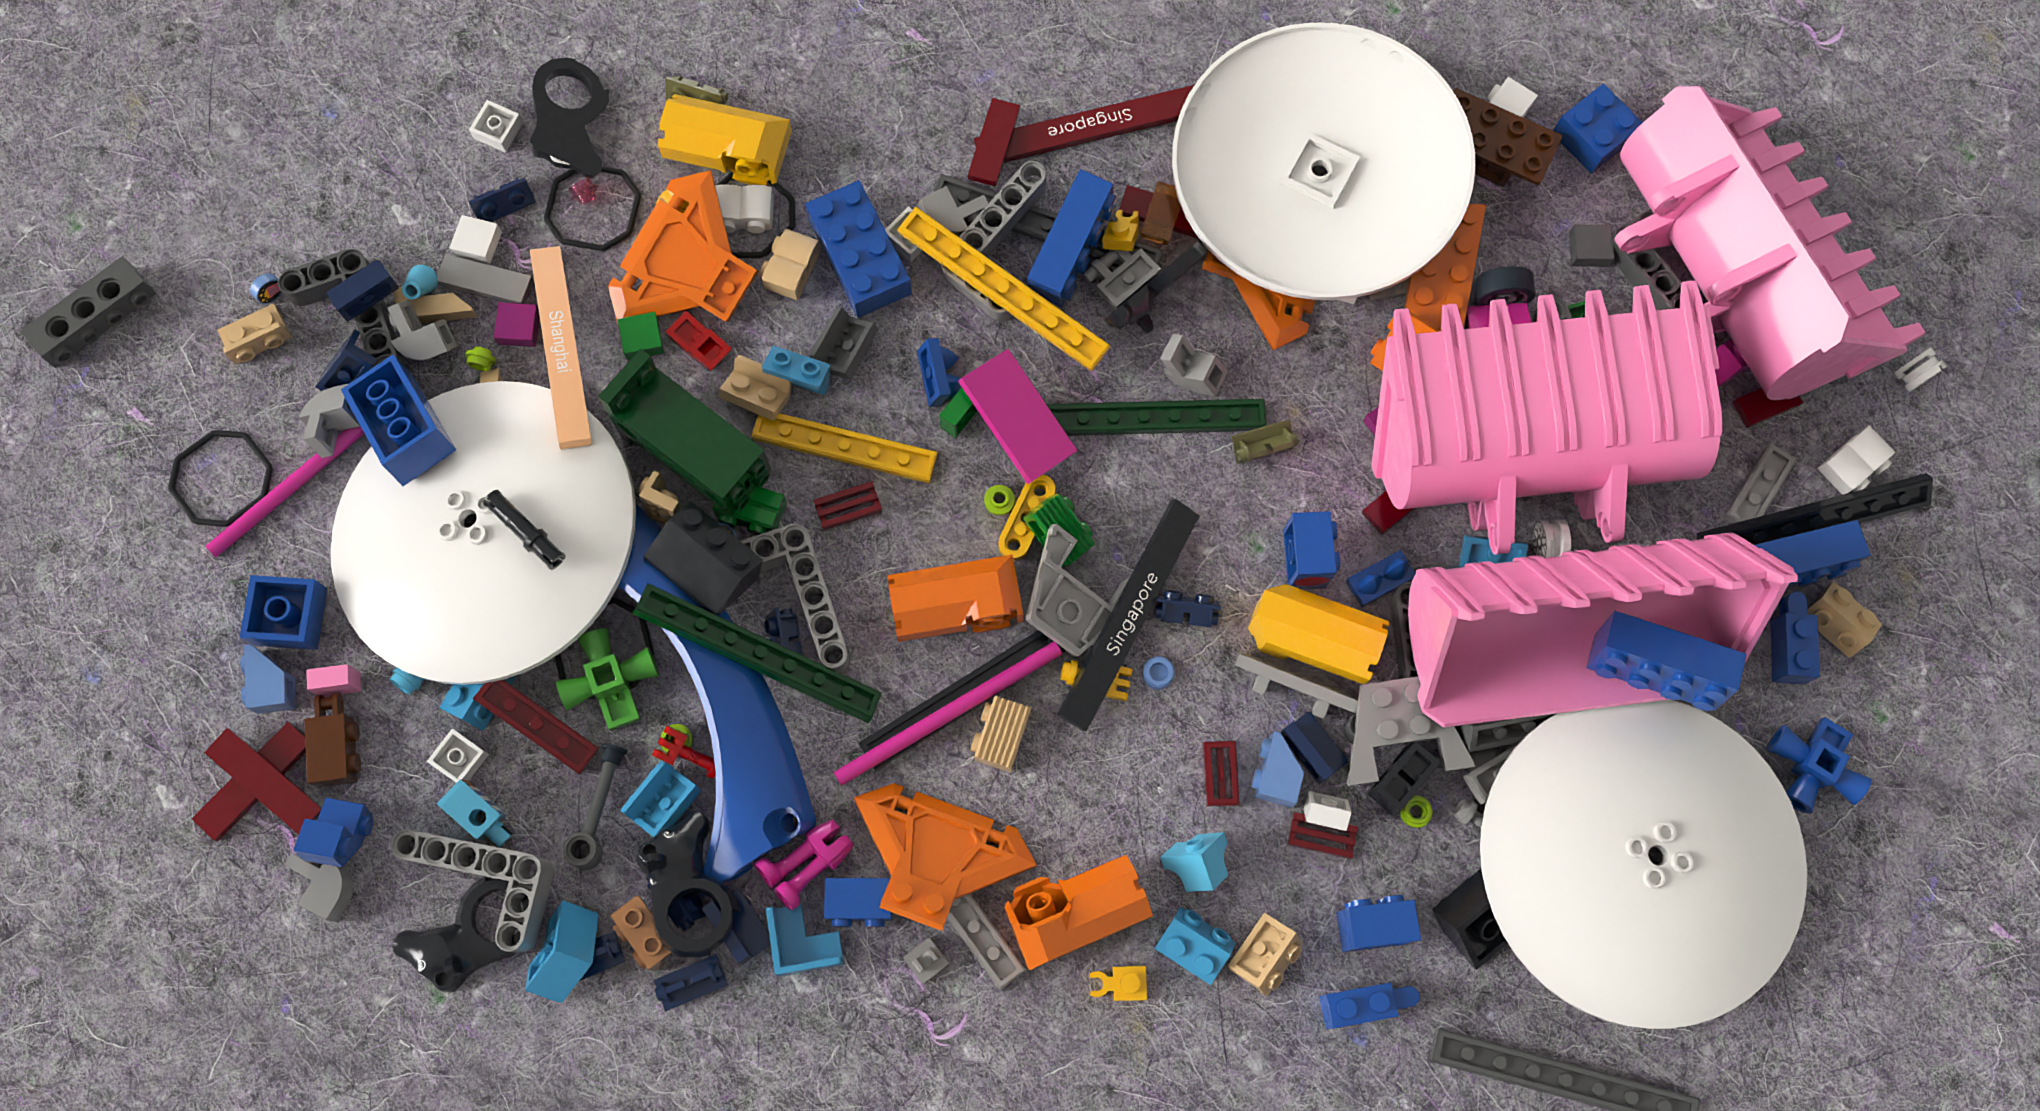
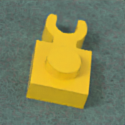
[1102,210,1139,251]
[1089,966,1147,1001]

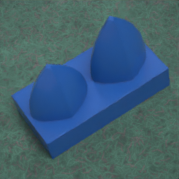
[917,338,961,407]
[1346,550,1416,608]

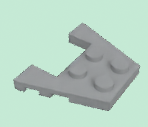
[1025,524,1128,656]
[1347,676,1475,786]

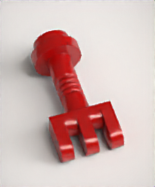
[652,726,716,779]

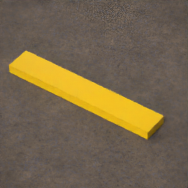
[751,413,938,484]

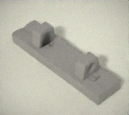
[1235,650,1358,719]

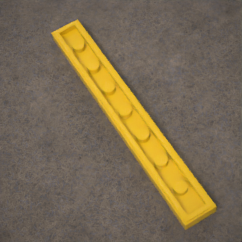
[897,207,1110,372]

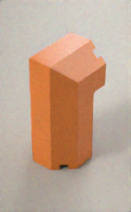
[887,554,1024,642]
[1004,855,1153,970]

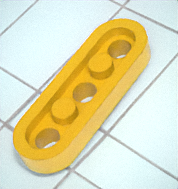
[998,474,1055,561]

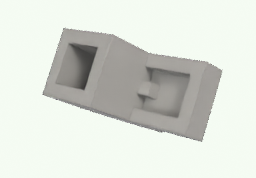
[917,186,988,237]
[387,299,458,360]
[1160,334,1228,397]
[299,384,360,458]
[284,853,353,923]

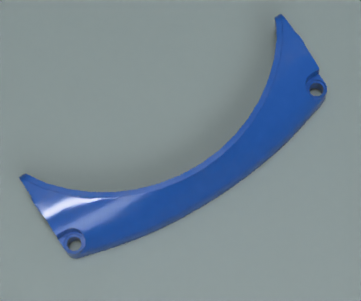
[618,503,816,898]

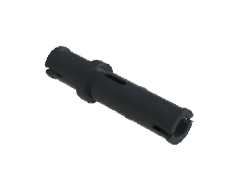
[483,490,566,570]

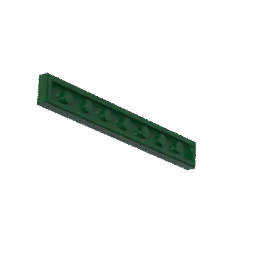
[1046,399,1267,436]
[633,583,882,723]

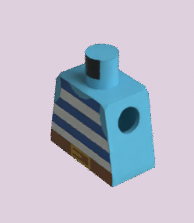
[436,779,513,848]

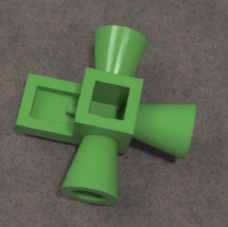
[556,628,660,731]

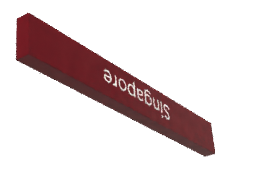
[974,85,1195,163]

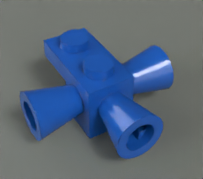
[1766,717,1872,814]

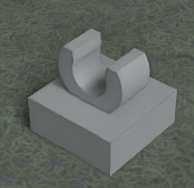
[903,937,949,985]

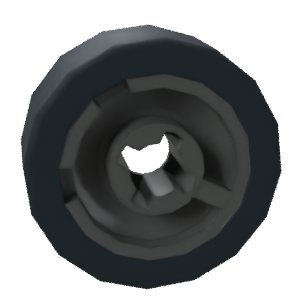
[1475,266,1536,306]

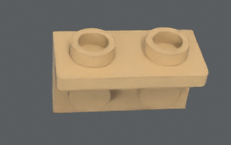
[217,303,292,364]
[718,355,792,421]
[639,470,682,524]
[1227,913,1303,997]

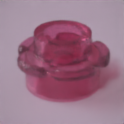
[569,178,597,204]

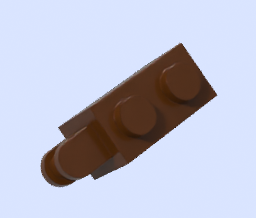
[304,692,361,788]

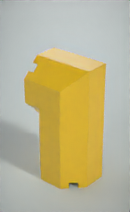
[658,94,792,186]
[1248,584,1389,684]

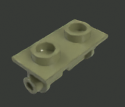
[666,75,728,105]
[1231,419,1299,464]

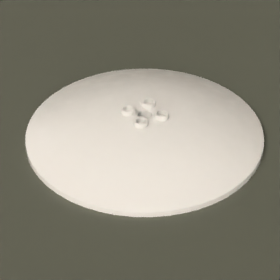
[1172,23,1475,300]
[331,381,636,685]
[1480,700,1807,1029]

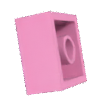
[306,664,361,697]

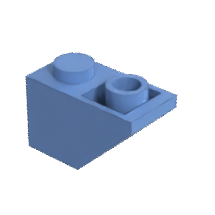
[240,644,297,714]
[1251,731,1304,808]

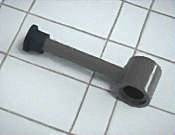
[563,744,628,870]

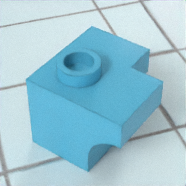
[1160,832,1228,892]

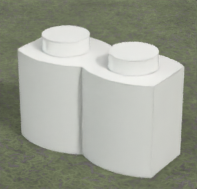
[715,185,774,234]
[1817,425,1895,495]

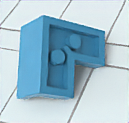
[525,900,599,1003]
[766,904,845,977]

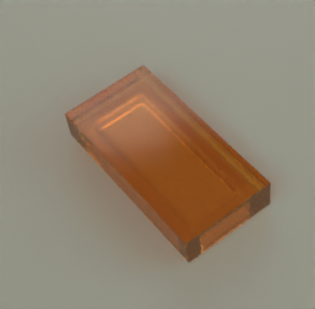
[1140,181,1181,246]

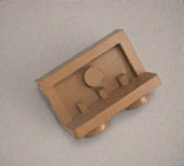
[610,896,673,971]

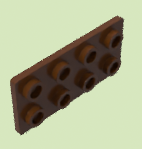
[1453,88,1562,187]

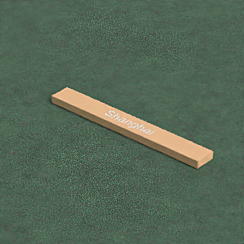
[530,246,592,449]

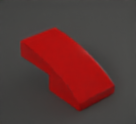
[665,311,732,371]

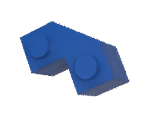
[293,798,373,867]

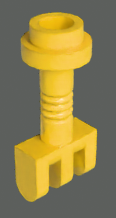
[1060,660,1133,701]

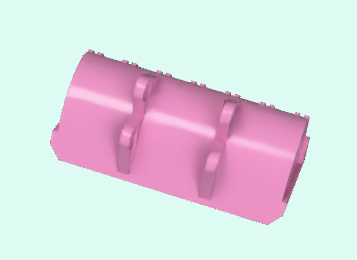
[1614,86,1926,400]
[1371,280,1722,555]
[1408,533,1798,727]

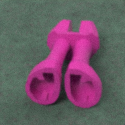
[754,819,854,911]

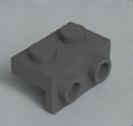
[809,307,879,380]

